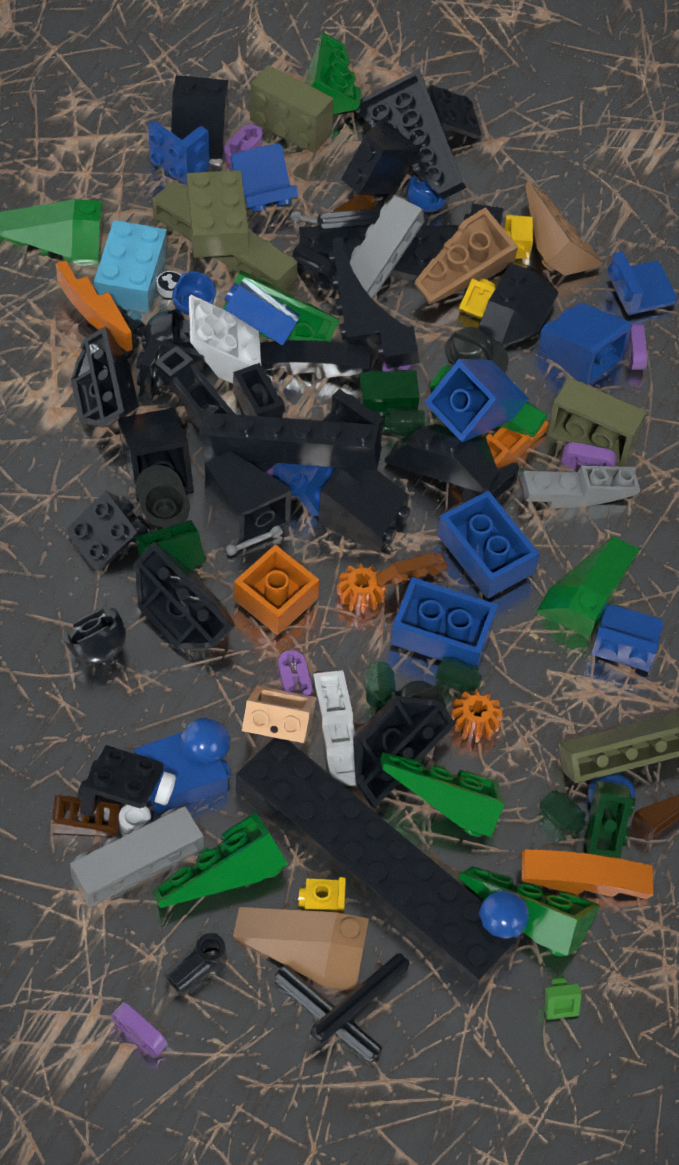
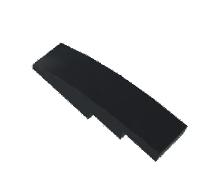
[260,340,374,379]

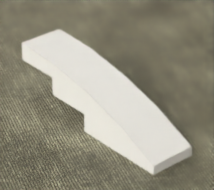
[313,670,356,786]

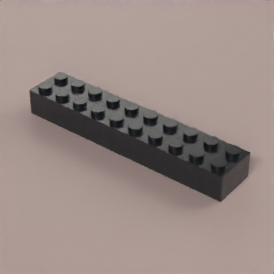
[236,737,522,995]

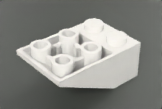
[189,295,261,383]

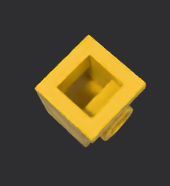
[504,215,533,259]
[298,877,346,914]

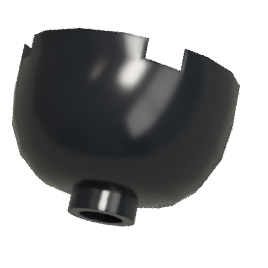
[141,308,185,350]
[63,608,126,665]

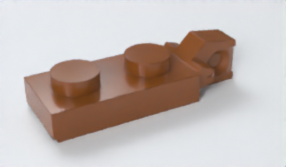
[376,552,449,587]

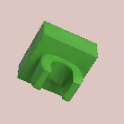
[544,976,581,1020]

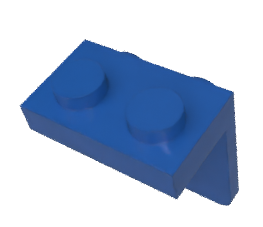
[148,120,209,185]
[230,144,299,212]
[608,251,677,315]
[273,463,336,516]
[591,604,663,672]

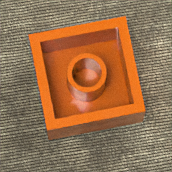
[234,544,320,636]

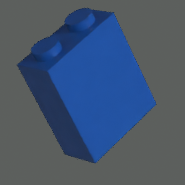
[224,279,300,346]
[134,732,231,816]

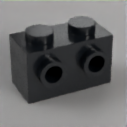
[233,363,285,418]

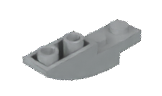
[520,465,640,508]

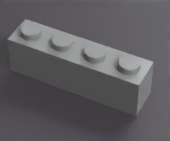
[350,195,424,299]
[70,806,204,908]

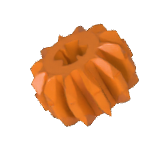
[336,562,387,614]
[450,689,503,743]

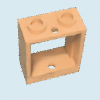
[242,686,317,743]

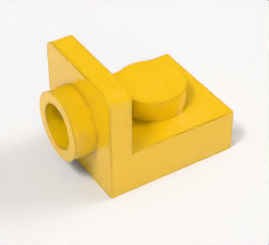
[459,279,496,320]

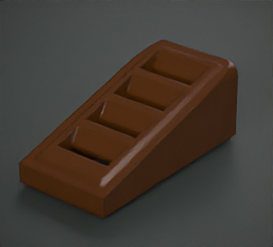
[52,795,120,836]
[631,795,679,841]

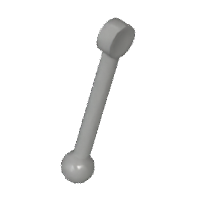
[291,211,318,224]
[226,526,283,556]

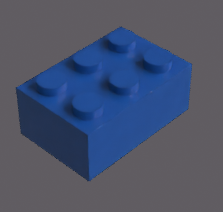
[437,490,540,599]
[390,577,498,672]

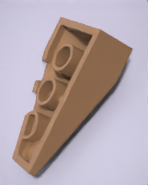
[525,181,603,276]
[414,207,518,304]
[232,907,369,994]

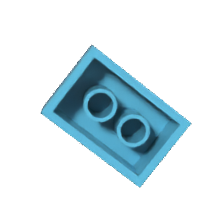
[94,220,167,313]

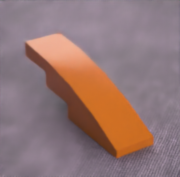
[55,260,132,351]
[485,420,549,470]
[522,849,654,899]

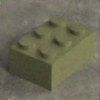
[250,65,334,154]
[187,170,249,257]
[547,377,647,467]

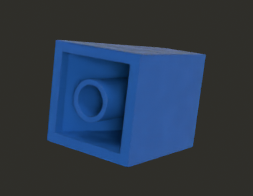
[538,302,632,386]
[424,359,529,442]

